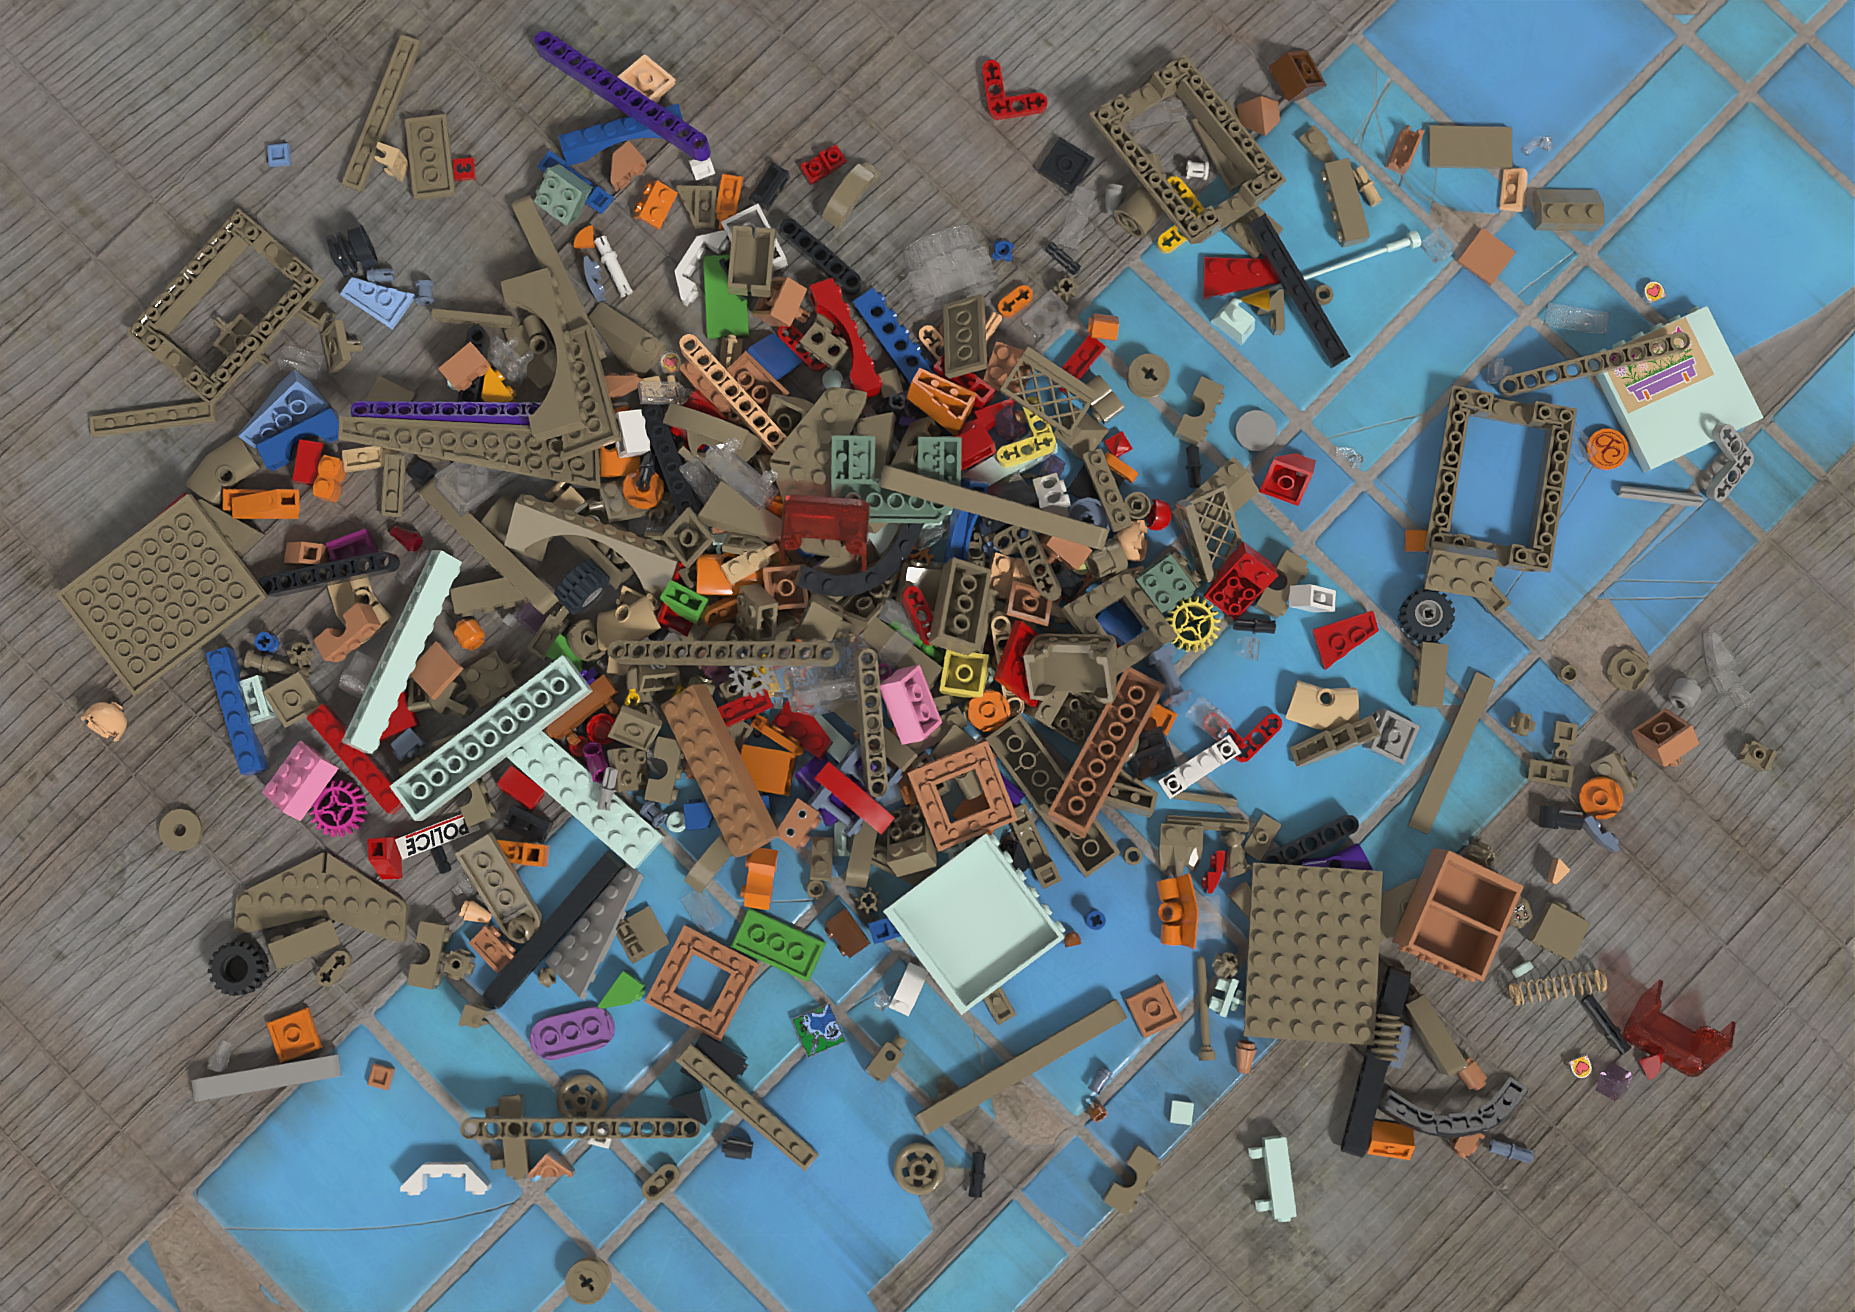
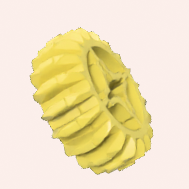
[1165,596,1221,653]

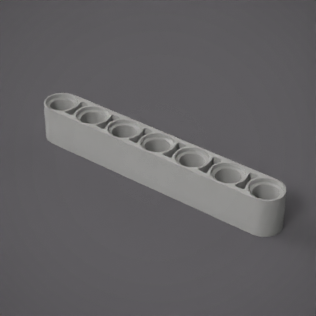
[191,1054,342,1102]

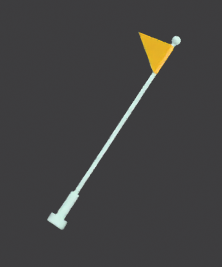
[1231,230,1421,311]

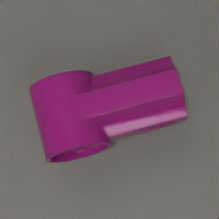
[583,742,608,784]

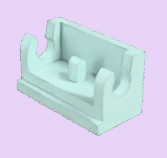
[239,675,276,724]

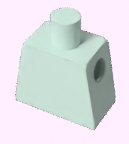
[1211,301,1255,346]

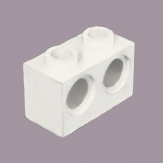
[1032,473,1071,516]

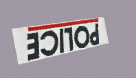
[395,814,480,859]

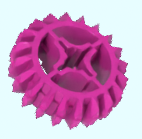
[309,780,368,837]

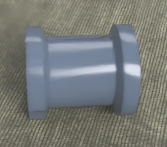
[415,280,434,305]
[639,801,668,829]

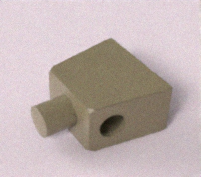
[797,592,852,642]
[864,1034,907,1084]

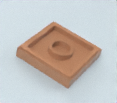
[1457,228,1516,286]
[409,641,464,700]
[1125,981,1183,1038]

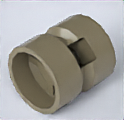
[1124,492,1151,520]

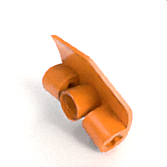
[599,405,640,477]
[696,551,764,596]
[1156,873,1199,949]

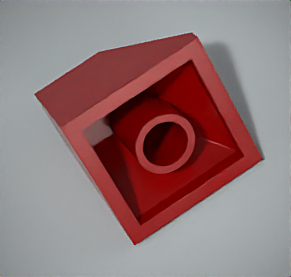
[1259,453,1316,506]

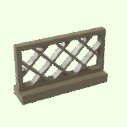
[999,347,1098,437]
[1176,484,1243,583]

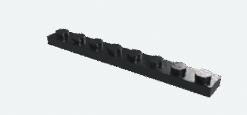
[1246,214,1351,368]

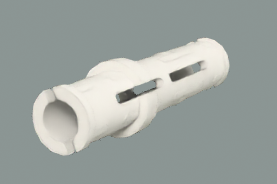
[594,236,633,297]

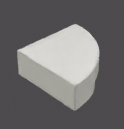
[588,1126,611,1149]

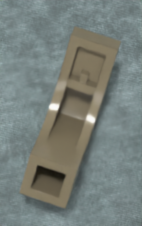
[822,161,882,229]
[684,833,732,894]

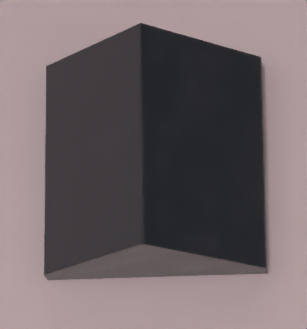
[667,1087,712,1126]

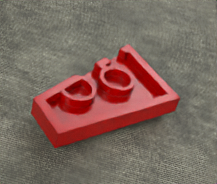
[1312,610,1379,670]
[770,690,833,760]

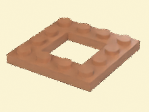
[907,740,1018,852]
[644,925,760,1041]

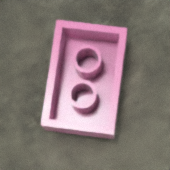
[880,664,942,744]
[262,741,339,821]

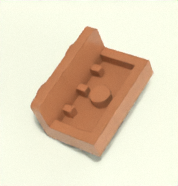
[469,925,517,974]

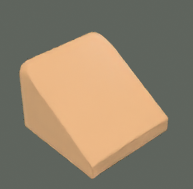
[1547,858,1570,884]

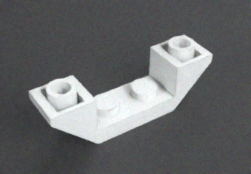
[675,230,731,306]
[1158,735,1241,799]
[400,1161,492,1195]

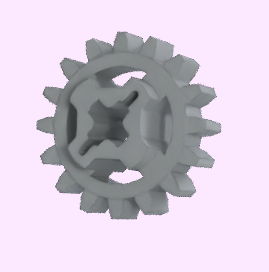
[729,653,776,698]

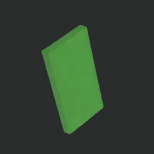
[703,255,749,339]
[731,908,826,982]

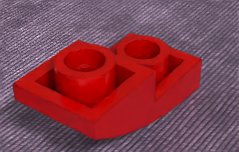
[799,144,847,185]
[1201,851,1225,894]

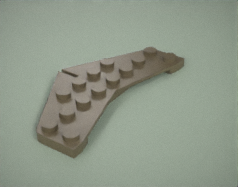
[769,387,867,558]
[233,853,408,942]

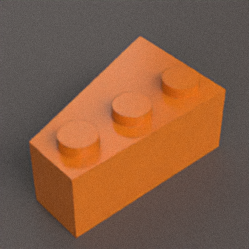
[907,368,977,436]

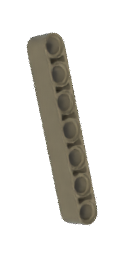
[853,647,888,798]

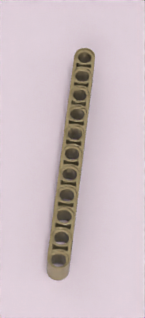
[878,465,1109,550]
[607,641,840,667]
[914,998,1127,1135]
[460,1116,700,1139]

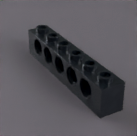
[639,401,701,517]

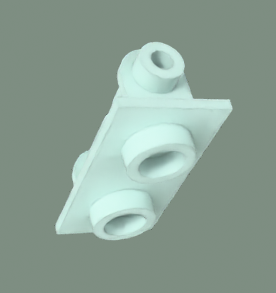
[833,816,855,856]

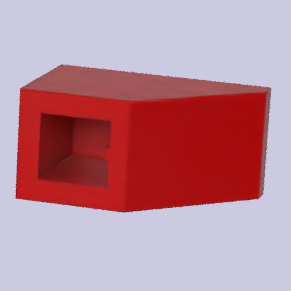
[367,836,403,880]

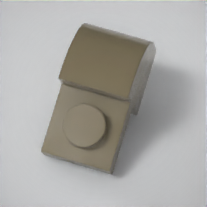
[431,681,472,718]

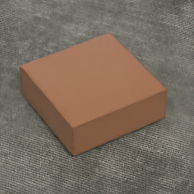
[367,1063,395,1090]

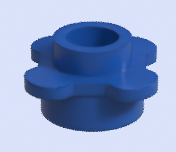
[992,240,1014,262]

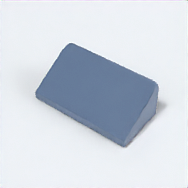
[1389,1025,1413,1069]

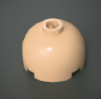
[1113,520,1148,562]
[81,702,127,742]

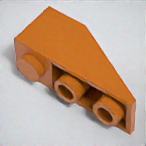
[232,489,300,519]

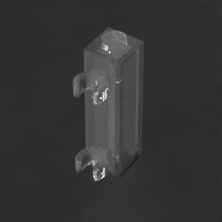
[703,437,779,511]

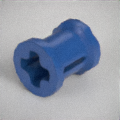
[254,632,280,653]
[1085,910,1106,930]

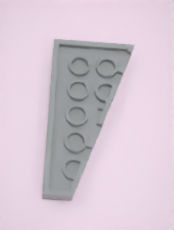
[545,863,644,1000]

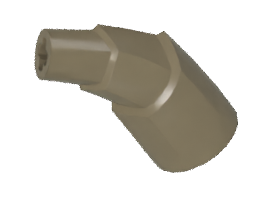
[1114,153,1166,238]

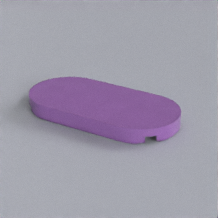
[529,1006,615,1060]

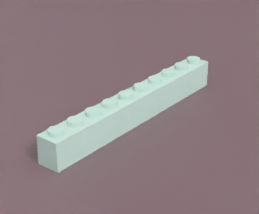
[867,425,1058,558]
[342,550,462,754]

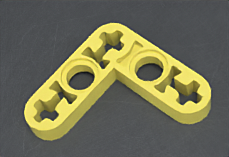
[997,396,1056,468]

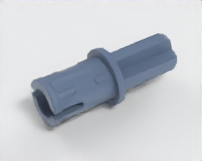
[1488,1139,1533,1163]

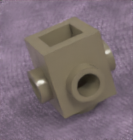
[442,948,476,981]

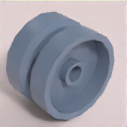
[1067,498,1110,530]

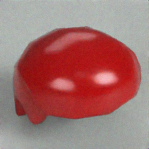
[1147,499,1172,531]
[586,713,615,746]

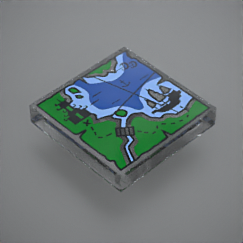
[791,1001,847,1059]

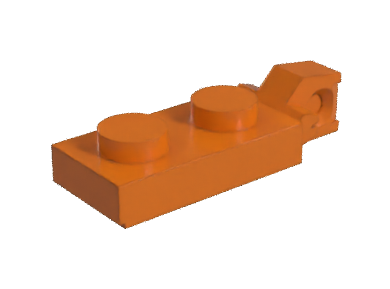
[715,173,743,231]
[750,714,805,756]

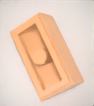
[1499,168,1528,212]

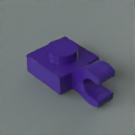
[580,667,602,685]

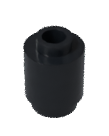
[721,1135,754,1160]

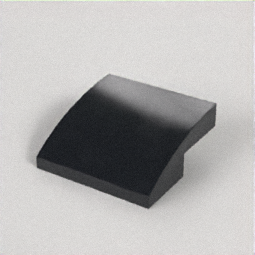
[1129,726,1178,781]

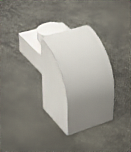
[889,962,928,1016]

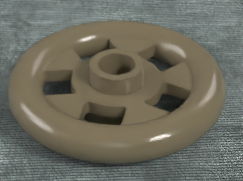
[557,1074,608,1127]
[893,1142,945,1195]

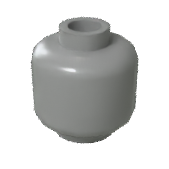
[1668,678,1701,710]

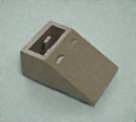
[1023,691,1102,747]
[887,805,937,877]

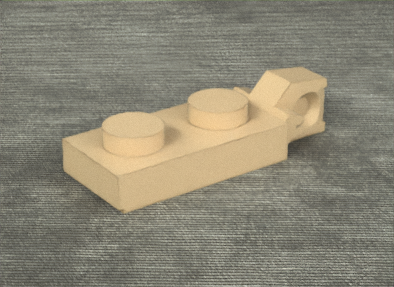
[342,446,402,473]
[720,543,780,585]

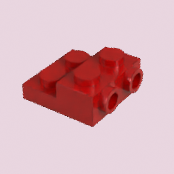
[670,390,728,451]

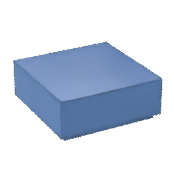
[267,143,291,167]

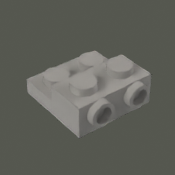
[1362,708,1420,765]

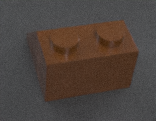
[1269,50,1327,102]
[824,908,871,959]

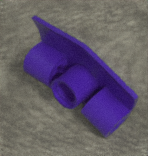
[794,756,857,826]
[1300,843,1373,871]

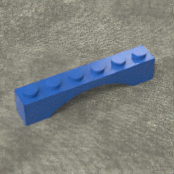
[558,103,684,166]
[943,477,989,565]
[206,647,269,776]

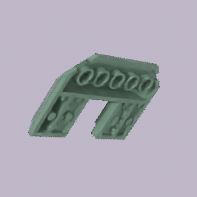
[831,435,962,524]

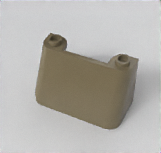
[1023,634,1117,703]

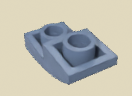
[584,256,605,303]
[1582,815,1620,852]

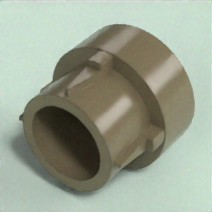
[1085,538,1128,580]

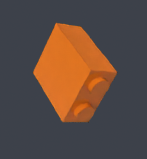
[739,744,797,796]

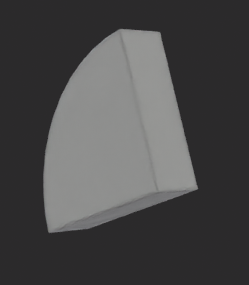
[502,607,525,628]

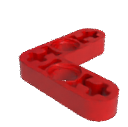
[982,60,1048,120]
[778,324,848,372]
[901,586,933,645]
[1202,713,1282,763]

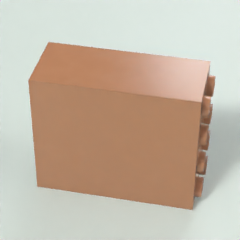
[1392,848,1524,983]

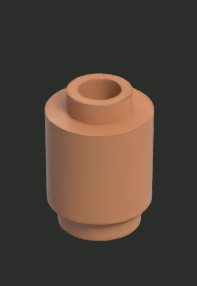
[1457,1057,1487,1091]

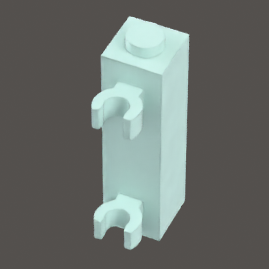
[1248,1135,1297,1222]

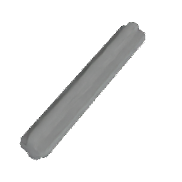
[1618,486,1703,507]

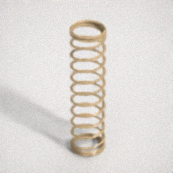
[1509,968,1607,1006]

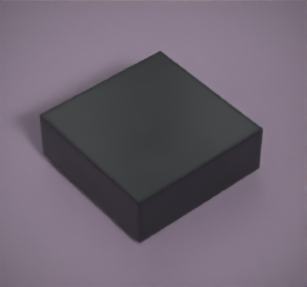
[407,458,438,486]

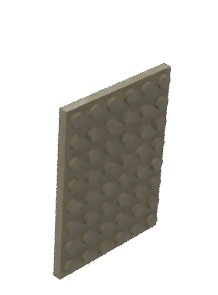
[56,494,269,696]
[1243,863,1383,1045]

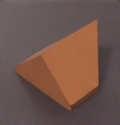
[1237,96,1280,136]
[528,1148,575,1178]

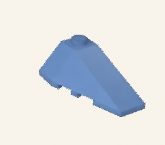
[238,369,329,448]

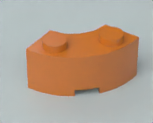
[741,848,778,910]

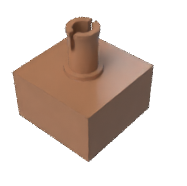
[752,277,810,327]
[1037,532,1092,574]
[763,561,812,610]
[1631,708,1699,767]

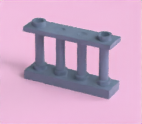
[1144,644,1193,709]
[807,737,903,837]

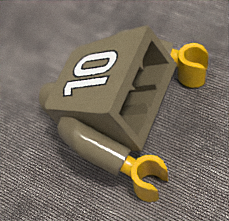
[625,649,685,706]

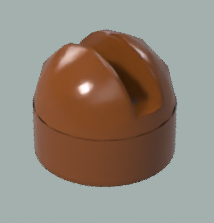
[1064,931,1082,948]
[1089,1103,1108,1122]

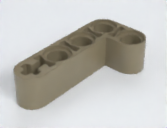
[993,525,1062,601]
[845,803,883,889]

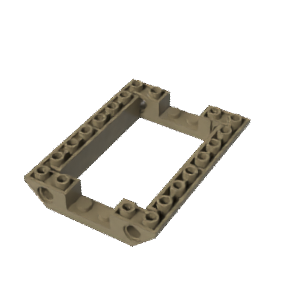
[1088,54,1286,244]
[126,208,325,407]
[1424,386,1577,573]

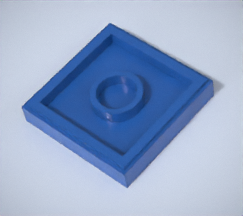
[747,333,803,380]
[1097,601,1143,646]

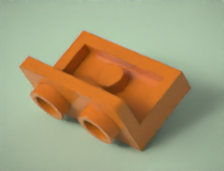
[633,180,678,230]

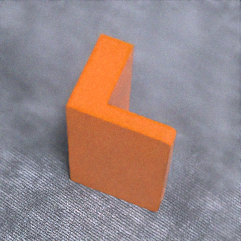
[1367,1120,1415,1160]

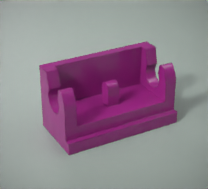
[325,529,378,561]

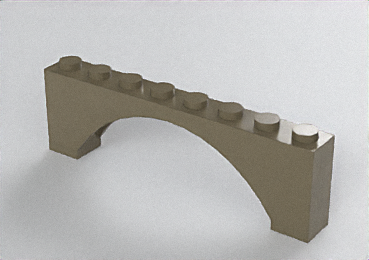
[501,267,588,442]
[504,494,680,604]

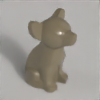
[1219,831,1252,878]

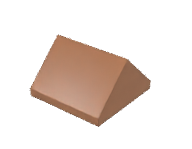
[1003,580,1052,626]

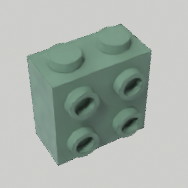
[534,164,593,226]
[1135,552,1196,613]

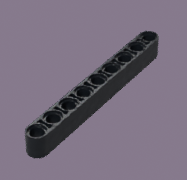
[482,850,625,1009]
[1341,965,1411,1158]

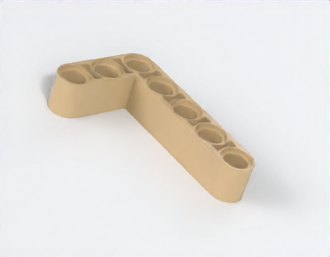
[962,611,1024,723]

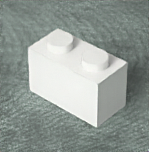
[615,409,650,458]
[1289,585,1336,612]

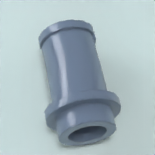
[367,267,394,284]
[1088,1066,1113,1095]

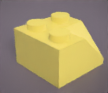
[940,649,990,698]

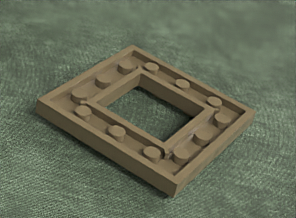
[1062,568,1178,676]

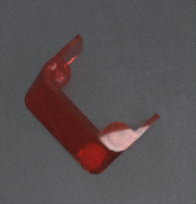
[780,494,870,572]
[1623,979,1736,1077]

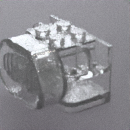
[903,225,999,316]
[781,633,871,716]

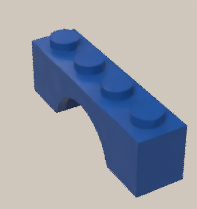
[256,408,339,471]
[684,792,773,830]

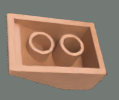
[716,351,791,426]

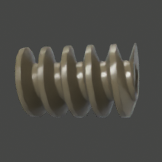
[1371,1014,1404,1061]

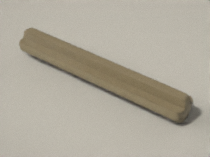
[1165,815,1249,833]

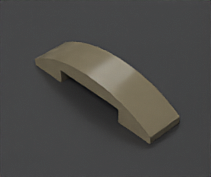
[663,403,749,451]
[1011,803,1062,889]

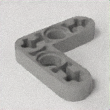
[1706,423,1754,502]

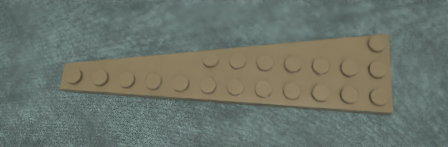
[338,416,600,489]

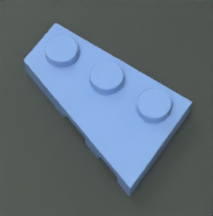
[340,278,416,330]

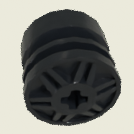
[326,223,379,277]

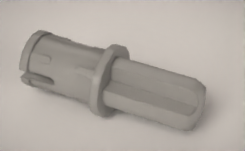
[596,767,618,811]

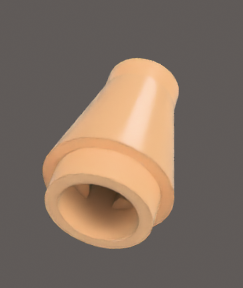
[459,900,492,924]

